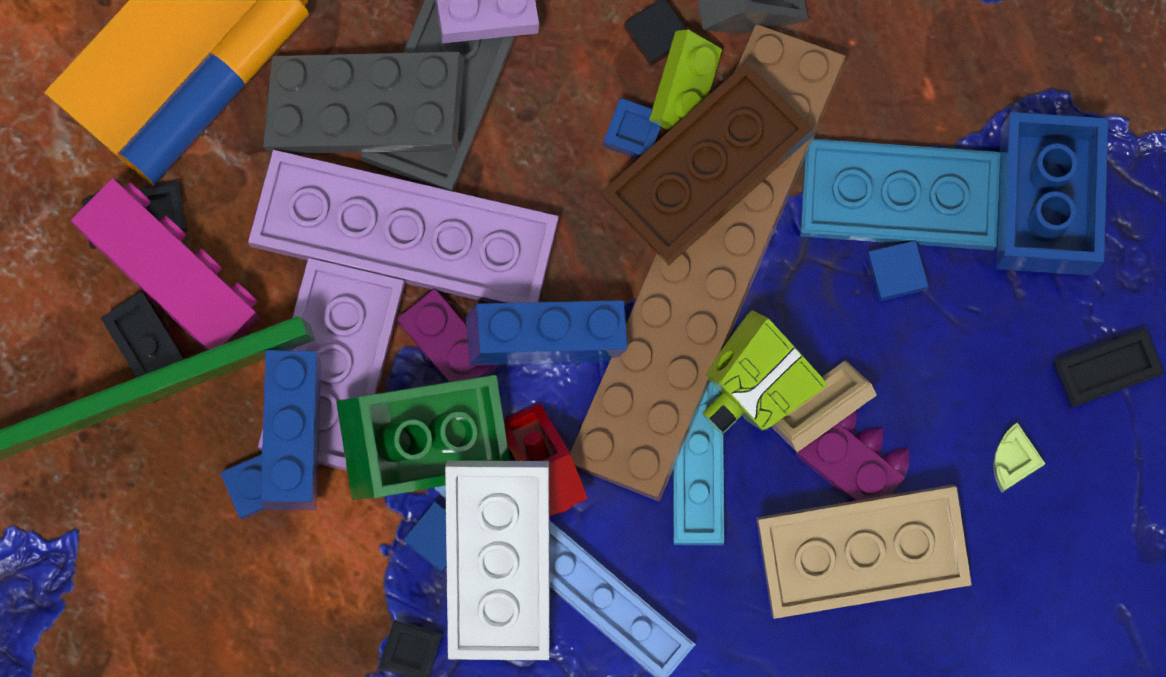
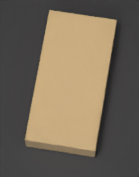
[771,360,877,452]

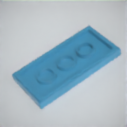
[800,139,1000,250]

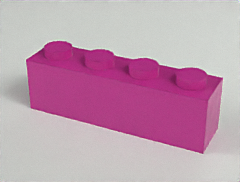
[71,178,260,351]

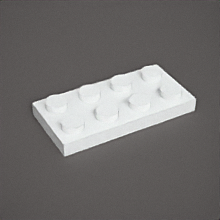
[445,460,550,660]

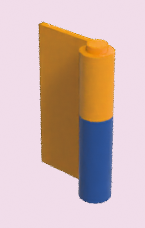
[44,0,309,186]

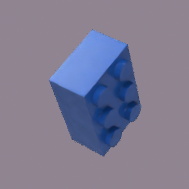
[995,112,1108,276]

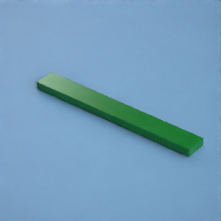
[0,316,316,460]

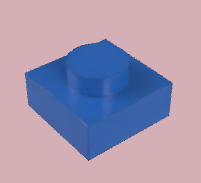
[220,454,266,521]

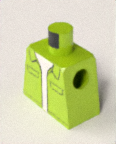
[702,310,828,434]

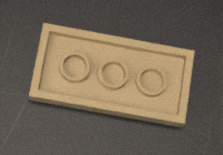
[756,484,972,619]

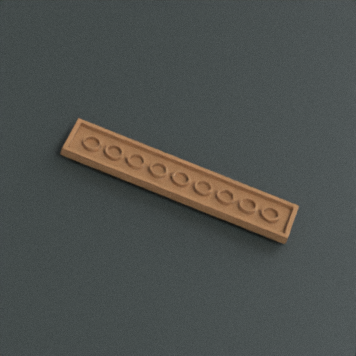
[570,25,846,502]

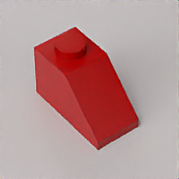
[504,403,588,517]

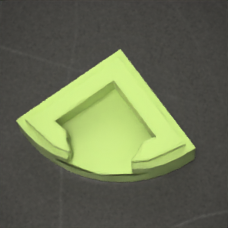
[993,423,1045,492]

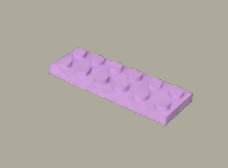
[248,150,559,303]

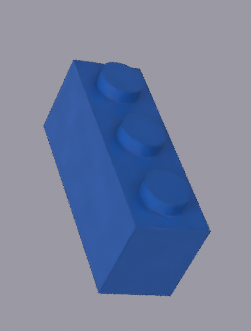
[466,300,627,366]
[261,350,321,510]

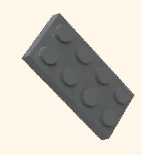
[361,0,516,192]
[263,52,464,154]

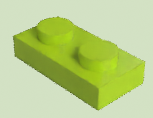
[649,30,722,131]

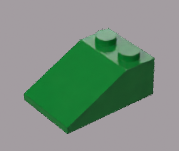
[336,375,510,500]

